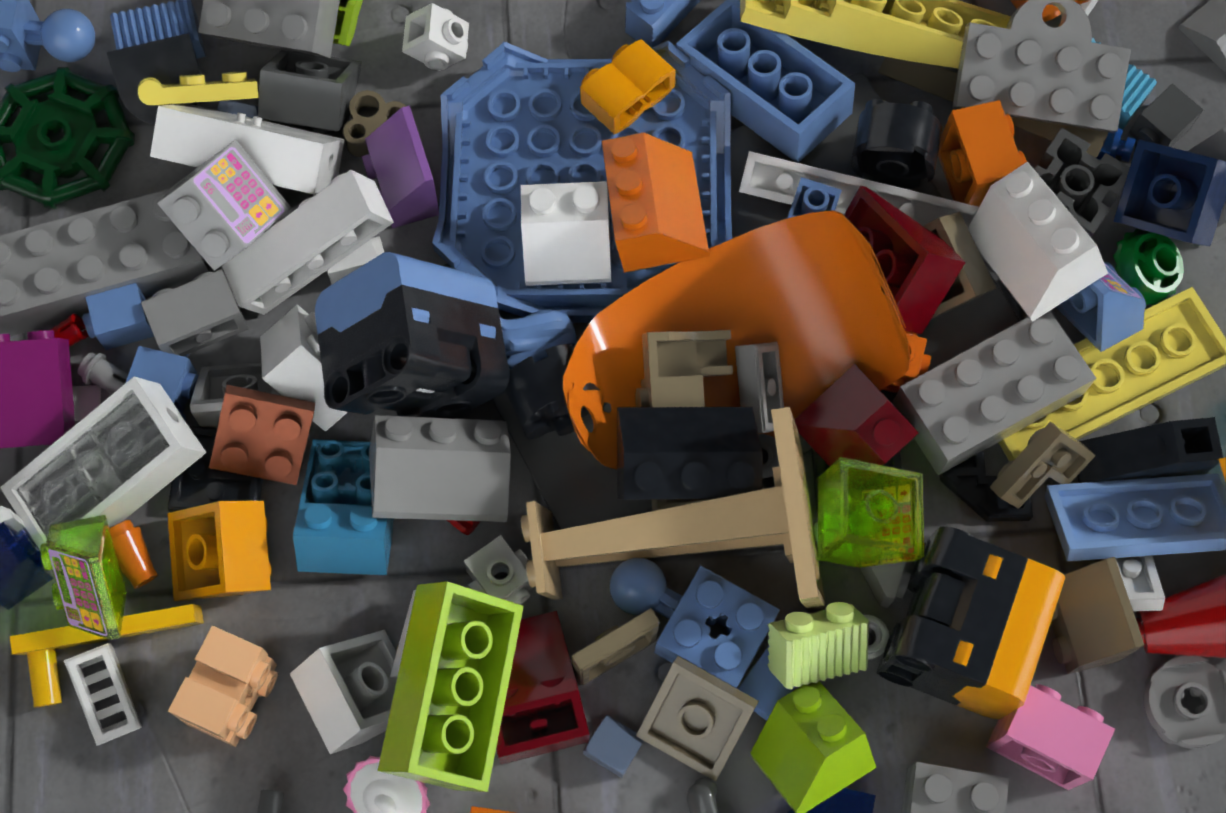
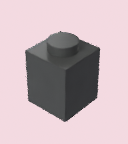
[1129,83,1203,147]

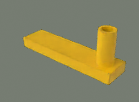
[9,604,204,708]

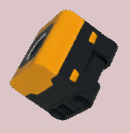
[877,526,1065,719]

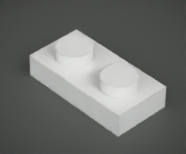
[1102,555,1165,611]

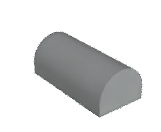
[735,342,784,433]

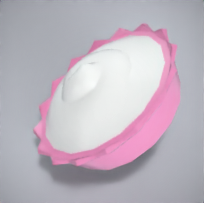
[343,756,430,813]

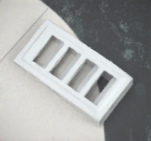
[64,642,142,746]

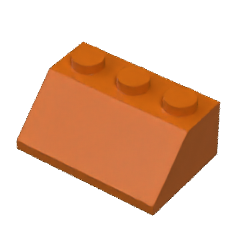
[602,132,710,273]

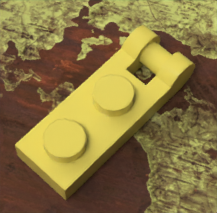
[138,72,259,105]

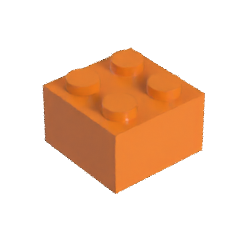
[938,100,1027,207]

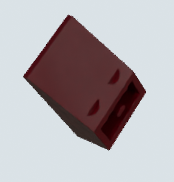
[496,611,590,765]

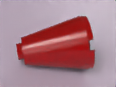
[1136,574,1226,658]

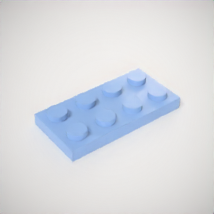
[1045,473,1226,561]

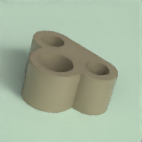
[343,90,406,157]

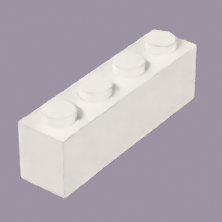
[222,170,394,315]

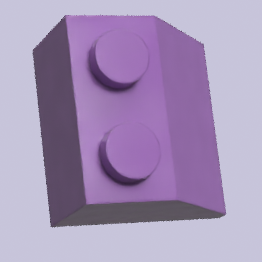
[361,105,439,229]

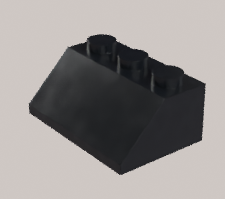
[617,407,763,500]

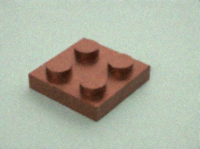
[209,384,315,485]

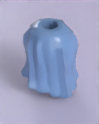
[500,309,577,370]

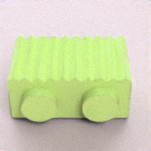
[767,602,869,689]

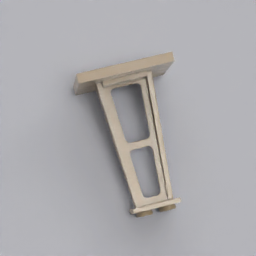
[521,407,826,612]

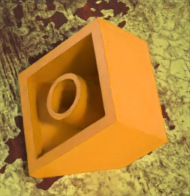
[167,501,271,601]

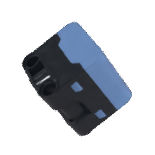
[315,252,510,419]

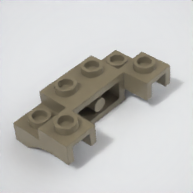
[635,330,733,511]

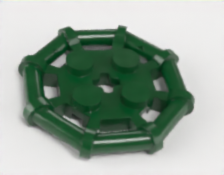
[0,67,135,209]

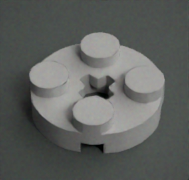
[1143,656,1226,748]

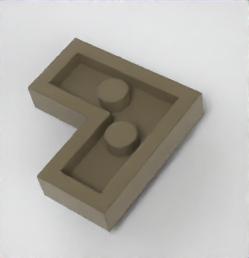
[990,421,1096,509]

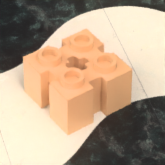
[168,625,278,747]

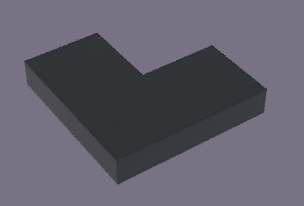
[167,426,263,512]

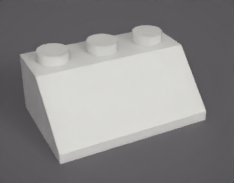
[968,162,1108,322]

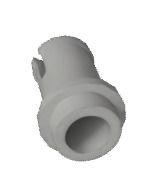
[78,352,129,394]

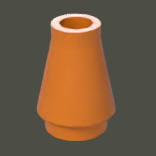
[99,520,158,589]

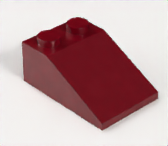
[844,185,966,334]

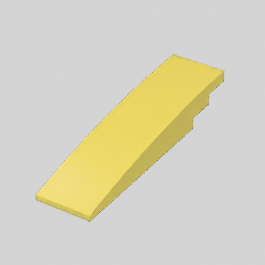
[740,0,1011,69]

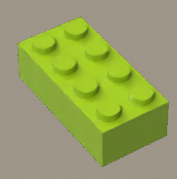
[378,581,524,792]

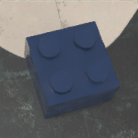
[1113,139,1226,246]

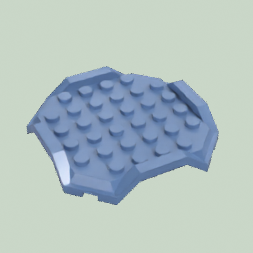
[432,40,733,323]

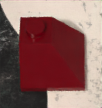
[794,364,919,488]

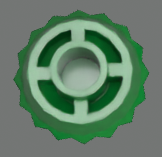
[1113,228,1184,306]

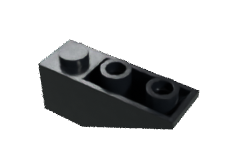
[1077,417,1223,483]

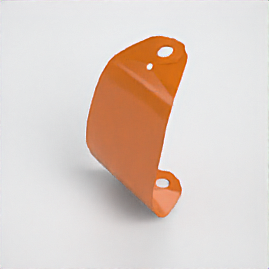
[563,210,910,470]

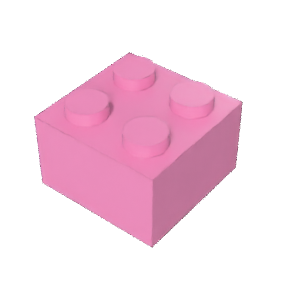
[986,684,1115,790]

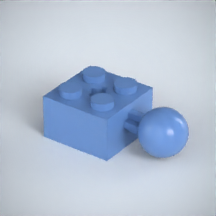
[0,0,96,72]
[609,558,780,688]

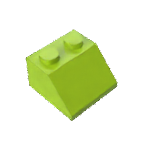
[750,681,877,813]

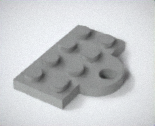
[952,0,1131,133]

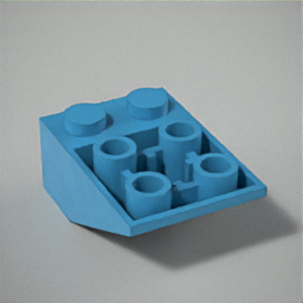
[293,439,394,575]

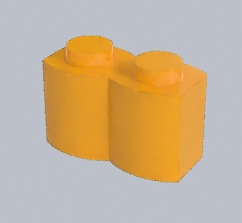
[580,39,676,135]

